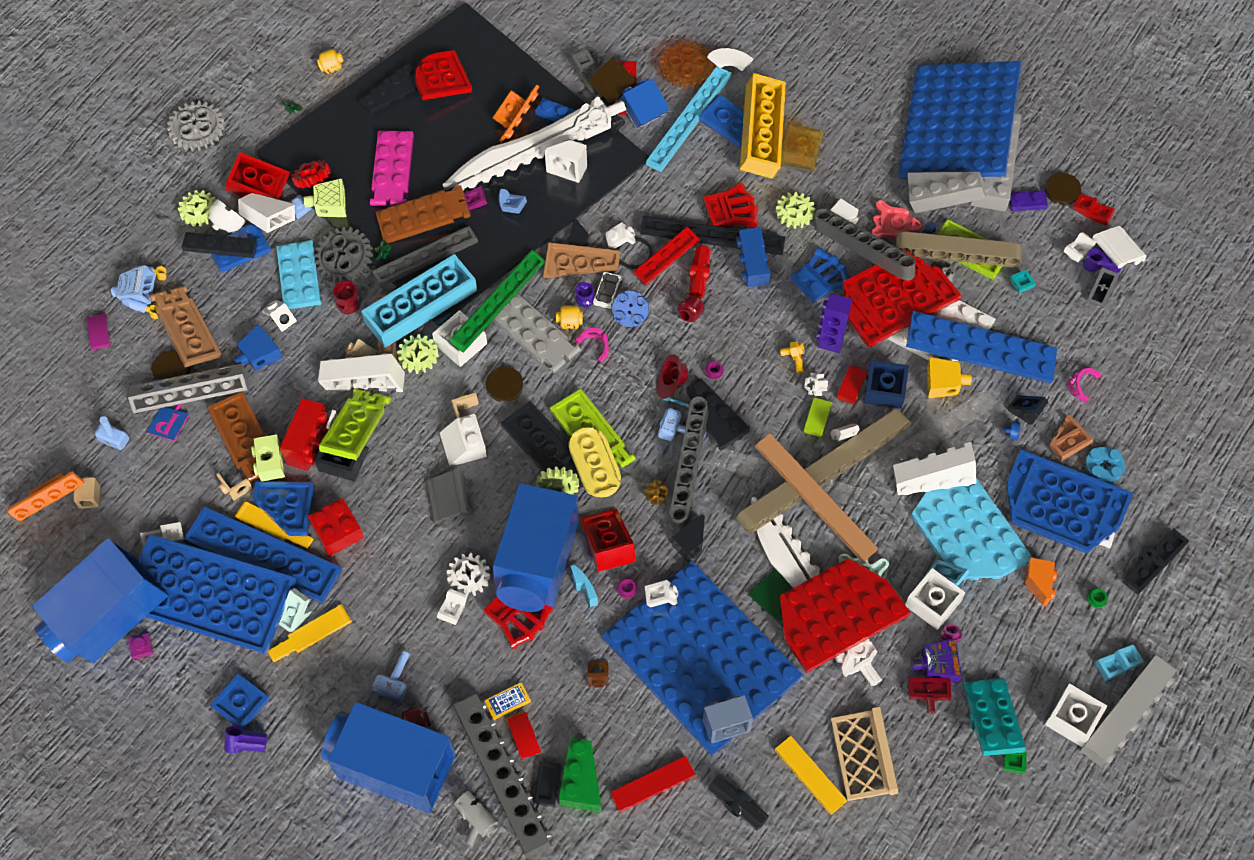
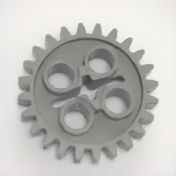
[167,101,225,151]

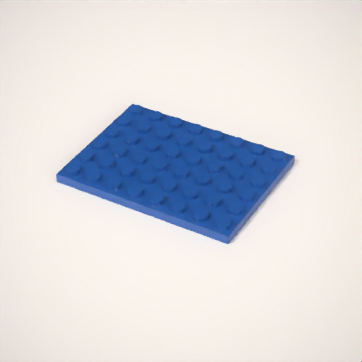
[898,61,1022,179]
[602,561,803,757]

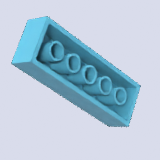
[361,254,477,348]

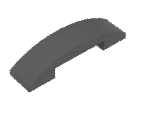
[572,49,618,107]

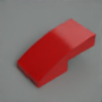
[1073,194,1115,226]
[507,712,541,760]

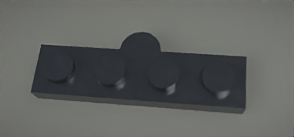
[181,230,258,258]
[1122,528,1189,595]

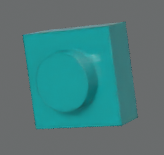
[1009,269,1036,294]

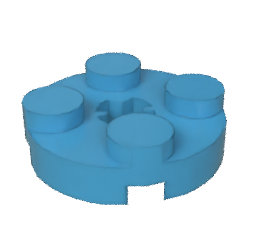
[1084,447,1125,484]

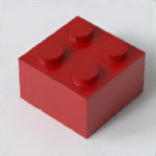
[308,498,364,556]

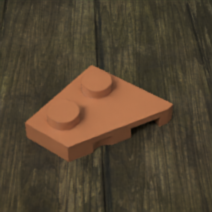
[1049,414,1093,461]

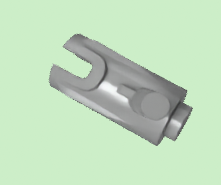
[454,791,498,846]

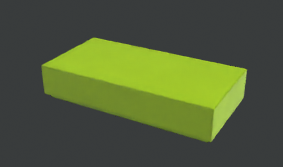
[803,398,832,438]

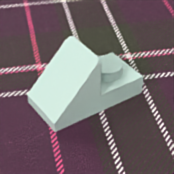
[279,588,312,633]

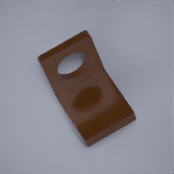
[587,661,609,688]

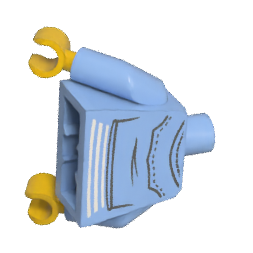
[111,265,167,319]

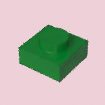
[1003,751,1027,774]

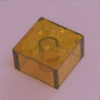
[781,124,824,171]

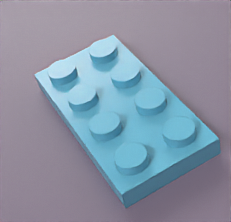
[276,240,321,310]

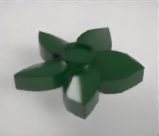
[281,101,302,114]
[375,240,391,261]

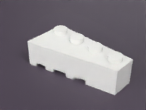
[318,353,405,392]
[893,442,976,495]

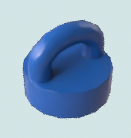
[1002,421,1021,441]

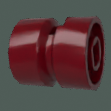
[333,281,361,314]

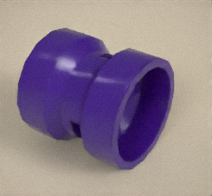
[576,282,594,307]

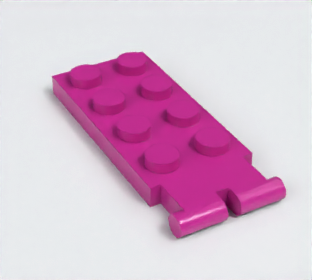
[370,131,414,206]

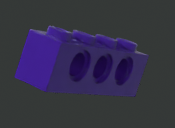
[816,293,852,353]

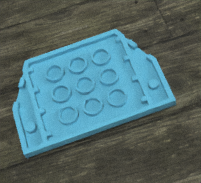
[911,478,1033,580]

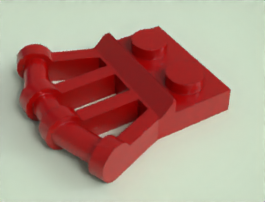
[703,183,758,228]
[483,597,553,650]

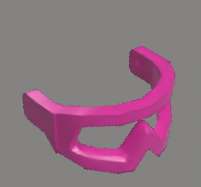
[576,328,609,362]
[1068,368,1101,403]

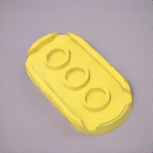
[569,427,621,497]

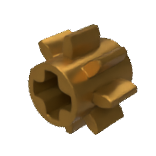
[644,480,669,505]

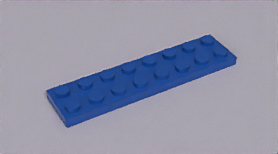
[906,311,1057,384]
[184,507,342,604]

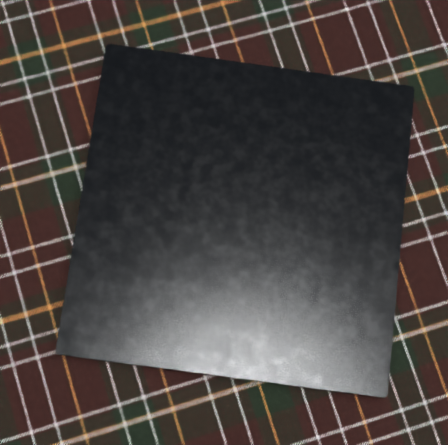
[257,3,649,326]

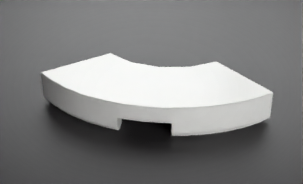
[707,48,753,71]

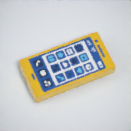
[484,682,531,720]

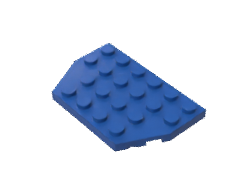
[1006,450,1133,554]

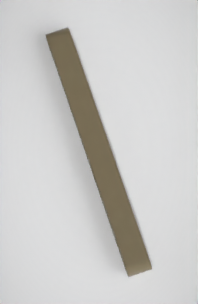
[736,408,911,534]

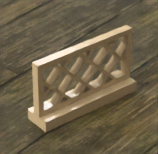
[831,707,898,801]

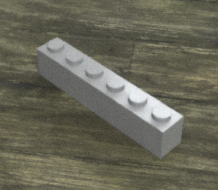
[1080,655,1177,767]

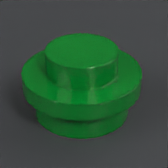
[1087,588,1108,608]

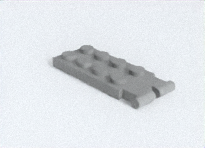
[493,294,581,374]

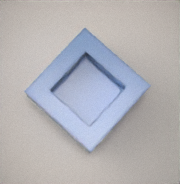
[289,194,312,219]

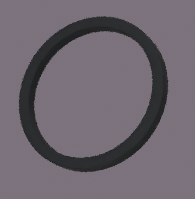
[616,237,652,269]

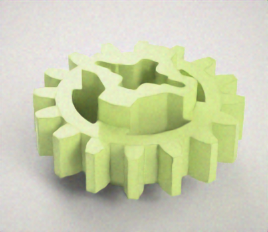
[178,190,216,227]
[776,192,815,229]
[397,334,439,374]
[536,467,579,495]

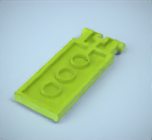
[319,388,391,460]
[550,389,636,469]

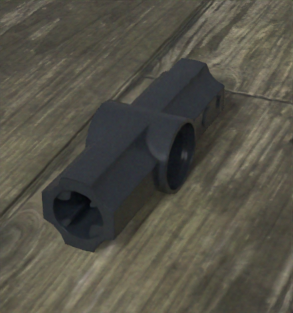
[708,774,769,831]

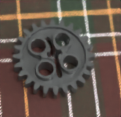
[314,227,373,284]

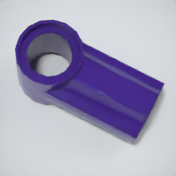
[1083,248,1122,273]
[224,725,267,754]

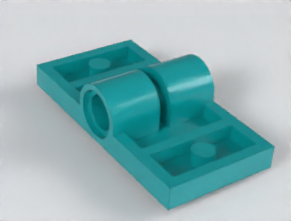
[963,678,1026,756]

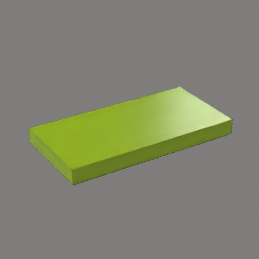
[937,219,1003,281]

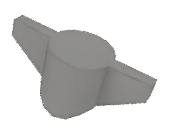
[942,264,955,281]

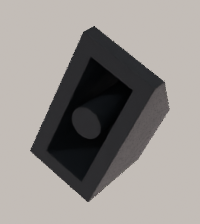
[672,514,705,561]

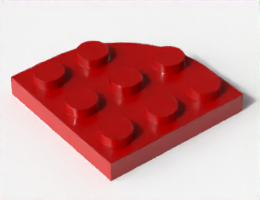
[415,50,472,100]

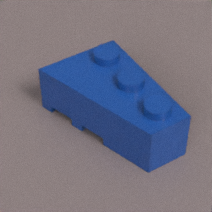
[736,227,770,288]

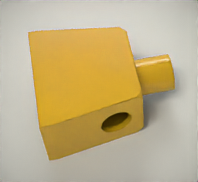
[927,357,972,398]

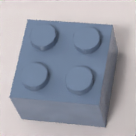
[703,695,753,744]

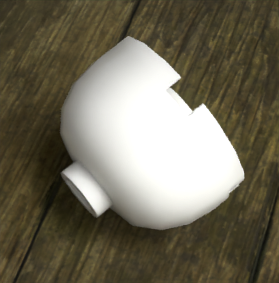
[209,199,246,233]

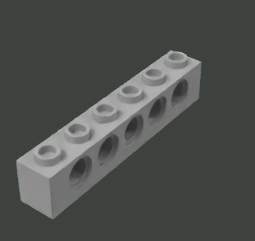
[128,363,247,413]

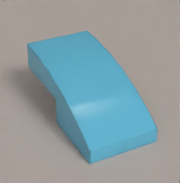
[571,565,598,607]
[1095,644,1144,681]

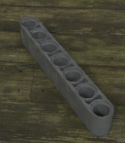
[815,209,915,280]
[670,397,708,527]

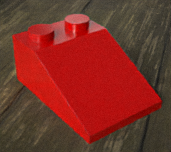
[225,152,290,200]
[579,508,636,572]

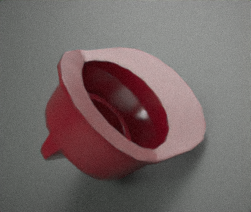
[656,354,688,399]

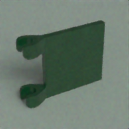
[748,569,793,628]

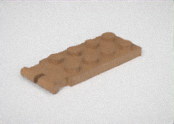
[149,286,221,367]

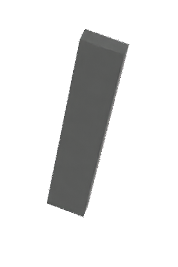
[372,226,478,288]

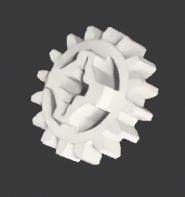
[447,553,491,596]

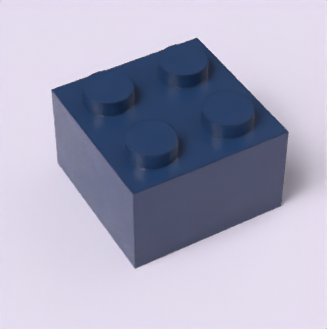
[864,360,909,409]

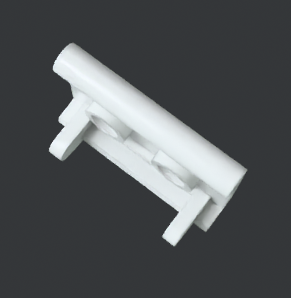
[1092,226,1146,268]

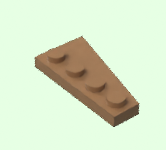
[543,243,621,278]

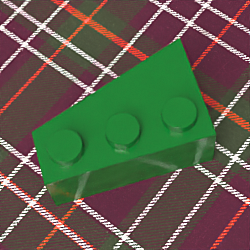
[559,737,602,813]

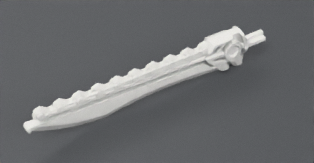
[443,97,626,191]
[751,497,881,687]

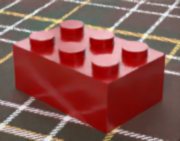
[280,398,329,471]

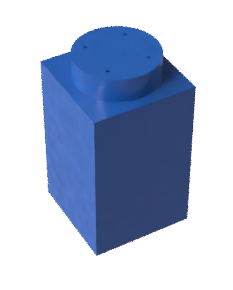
[493,483,578,612]
[32,538,168,663]
[321,702,456,814]

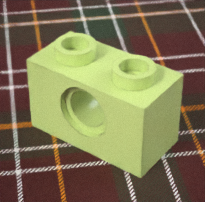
[251,434,285,481]

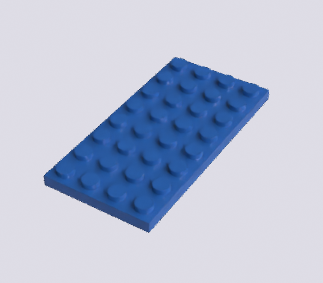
[138,534,297,655]

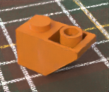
[1025,558,1057,606]

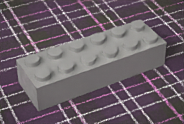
[970,114,1021,212]

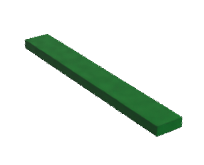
[449,250,546,353]

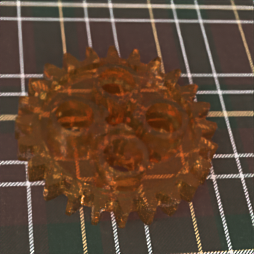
[660,40,715,89]

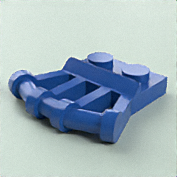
[790,247,849,304]

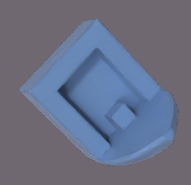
[499,189,527,214]

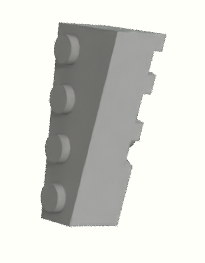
[908,172,986,213]

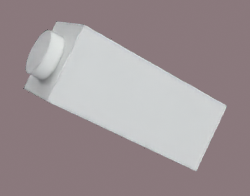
[238,193,295,233]

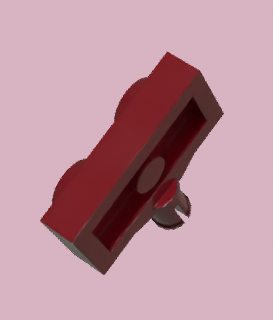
[908,677,952,714]

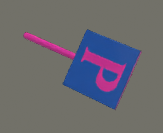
[146,403,190,441]

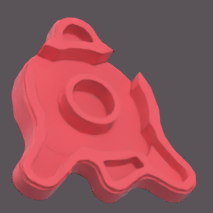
[871,200,922,240]

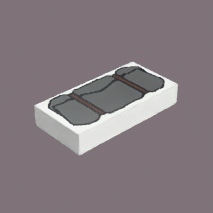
[593,272,622,309]

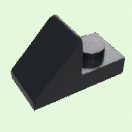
[1007,395,1049,425]

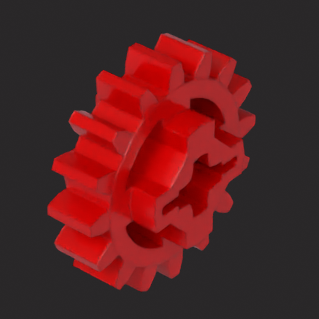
[291,160,330,188]

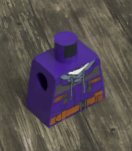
[911,639,962,683]

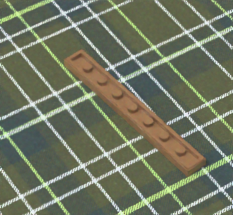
[755,433,878,563]

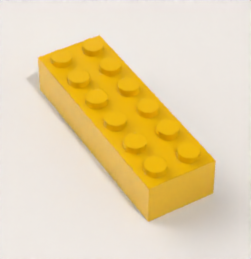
[740,73,786,179]

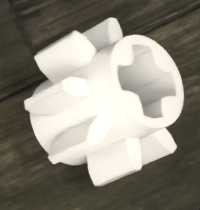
[804,373,828,396]

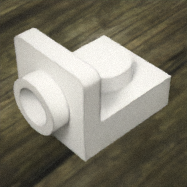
[645,580,678,607]

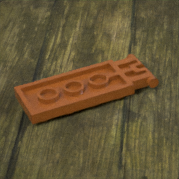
[376,185,470,244]
[207,391,270,482]

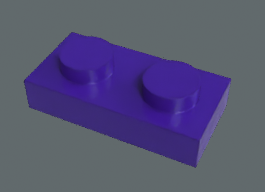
[1009,190,1048,211]

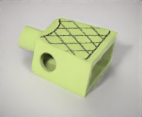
[304,179,346,217]

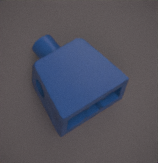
[233,325,282,370]

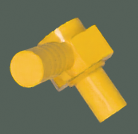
[780,341,804,373]

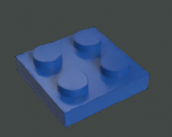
[210,673,270,729]

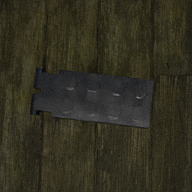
[500,401,579,484]

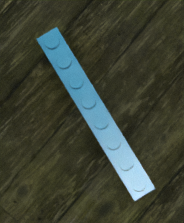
[646,66,732,172]

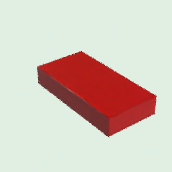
[836,365,868,405]

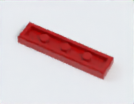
[633,227,699,286]
[610,756,696,813]

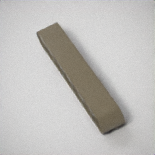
[895,232,1021,267]

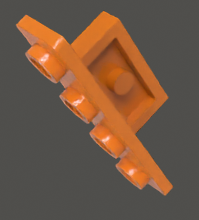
[493,85,539,142]
[7,472,84,521]

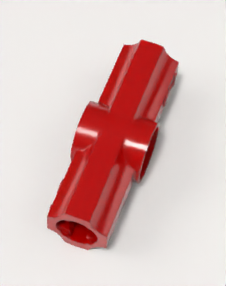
[688,245,711,299]

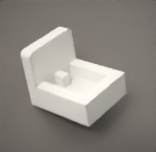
[605,222,636,250]
[1063,232,1096,262]
[437,589,467,625]

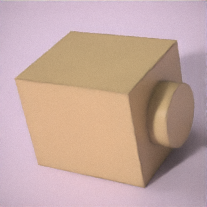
[74,476,100,509]

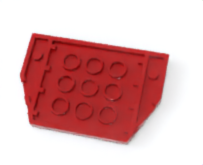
[842,250,962,348]
[780,558,910,673]

